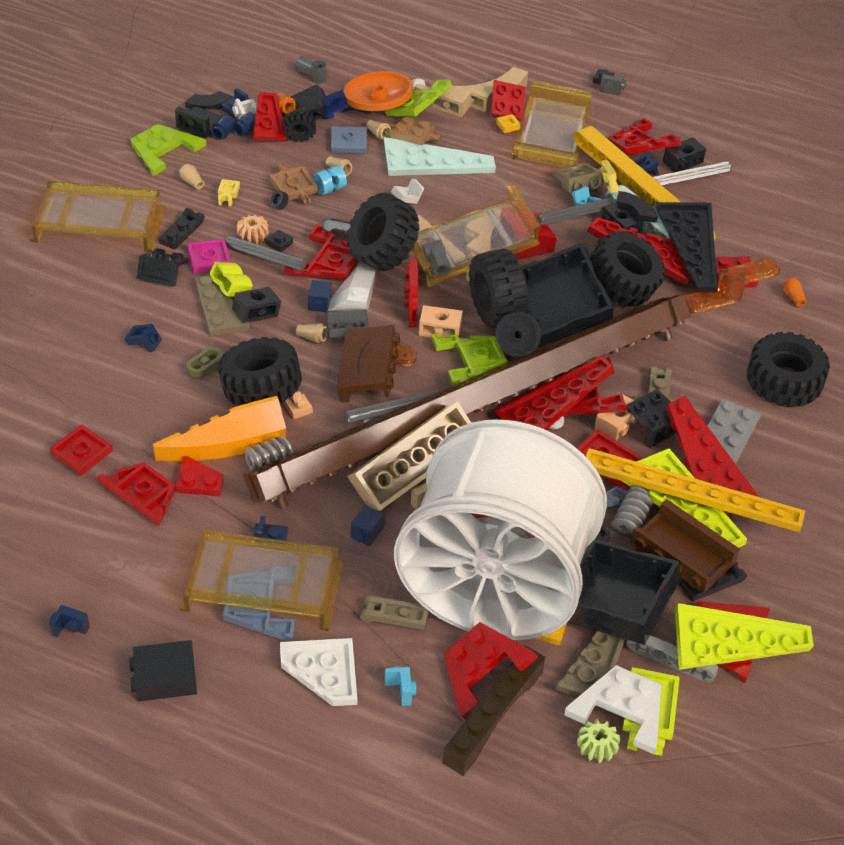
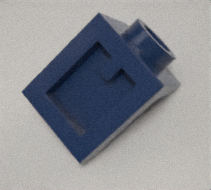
[221,88,249,118]
[634,153,659,175]
[125,324,162,352]
[254,516,288,550]
[49,605,90,637]

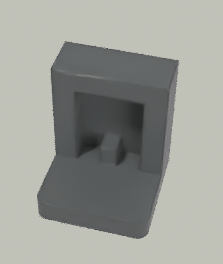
[599,73,627,96]

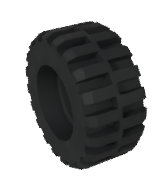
[347,193,420,271]
[589,231,665,306]
[468,248,529,328]
[747,332,830,407]
[218,337,302,406]

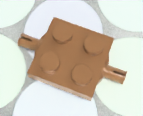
[385,117,442,145]
[270,162,319,204]

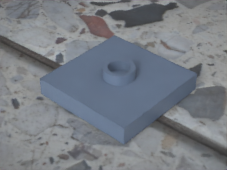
[331,126,367,154]

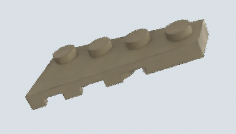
[195,276,250,337]
[556,631,625,697]

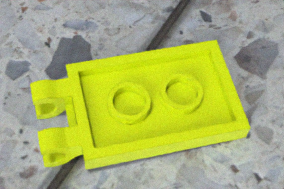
[622,667,680,756]

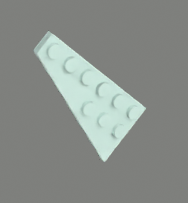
[384,137,496,176]

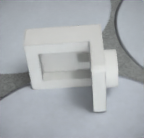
[232,98,256,119]
[391,179,424,204]

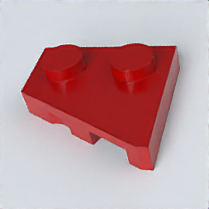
[176,456,224,497]

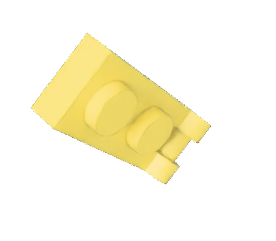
[599,160,619,193]

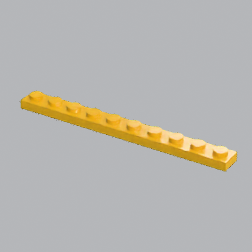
[586,448,805,533]

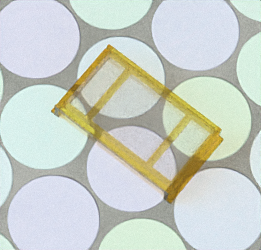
[512,80,593,167]
[30,181,165,252]
[413,183,541,285]
[180,530,343,631]

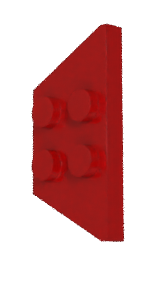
[404,259,418,328]
[97,462,176,526]

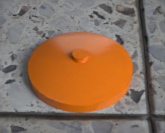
[344,71,413,111]

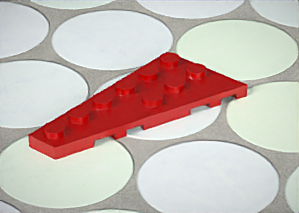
[587,217,691,286]
[494,355,614,430]
[666,396,759,516]

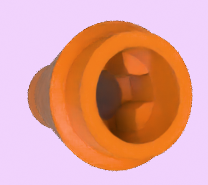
[276,92,296,114]
[783,278,807,307]

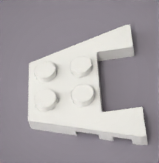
[564,665,662,754]

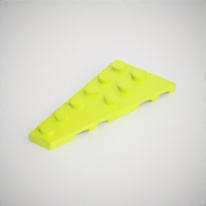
[622,449,747,548]
[675,603,814,670]

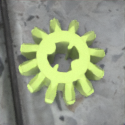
[577,718,620,764]

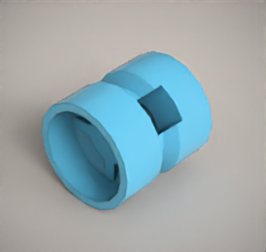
[313,165,347,196]

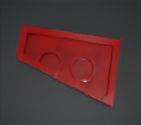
[252,92,287,141]

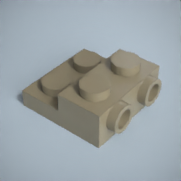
[553,163,602,194]

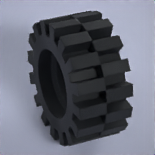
[284,109,316,142]

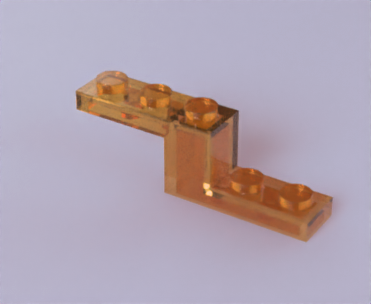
[684,257,780,314]

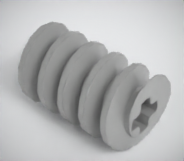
[245,435,293,470]
[611,486,653,535]

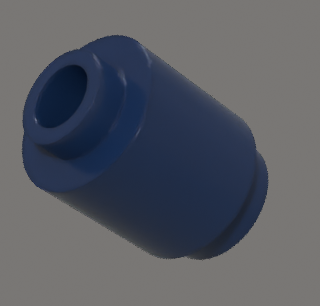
[233,112,255,136]
[211,114,235,140]

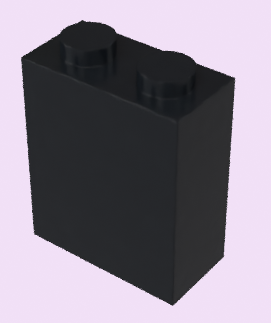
[129,640,197,702]

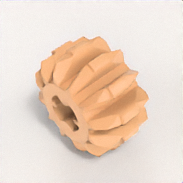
[237,214,269,244]

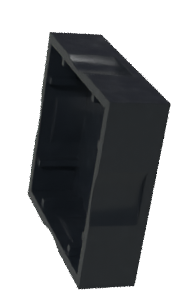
[521,243,613,347]
[568,539,680,645]

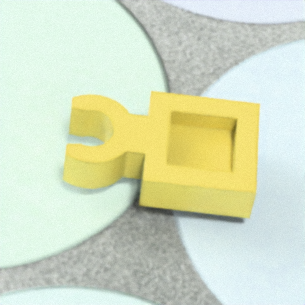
[218,179,240,206]

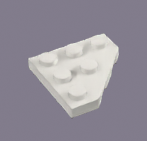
[280,638,357,706]

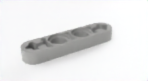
[627,635,718,682]

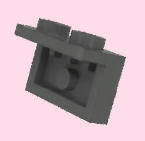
[327,309,369,339]

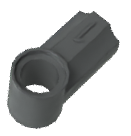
[295,56,327,83]
[422,239,451,277]

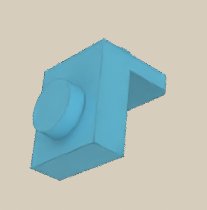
[572,186,602,206]
[385,666,416,706]

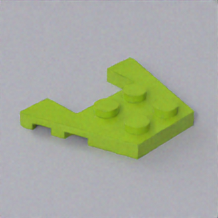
[384,80,452,117]
[130,124,207,176]
[432,334,507,385]

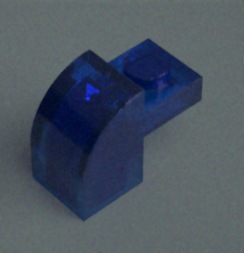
[320,88,348,119]

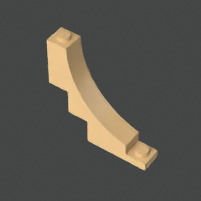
[416,67,528,117]

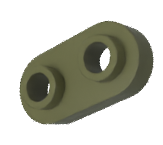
[187,347,223,378]

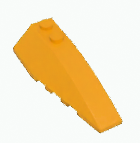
[153,396,286,462]

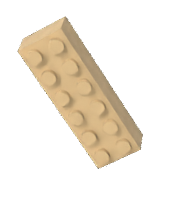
[347,401,471,511]

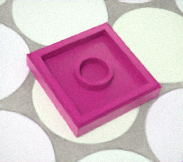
[187,239,231,274]

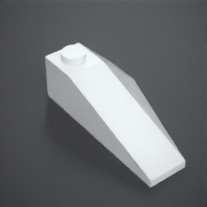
[327,263,377,314]

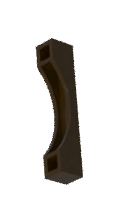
[443,645,545,776]

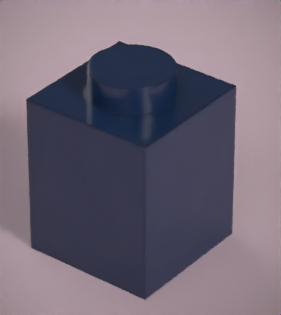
[308,280,332,312]
[351,505,384,546]

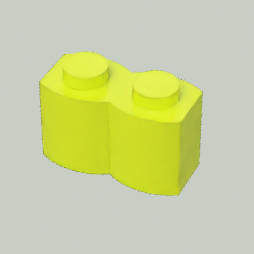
[210,262,253,297]

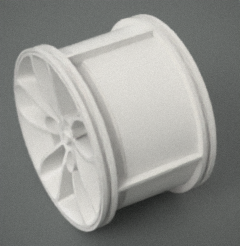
[394,420,607,640]

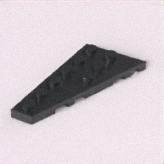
[654,202,717,292]

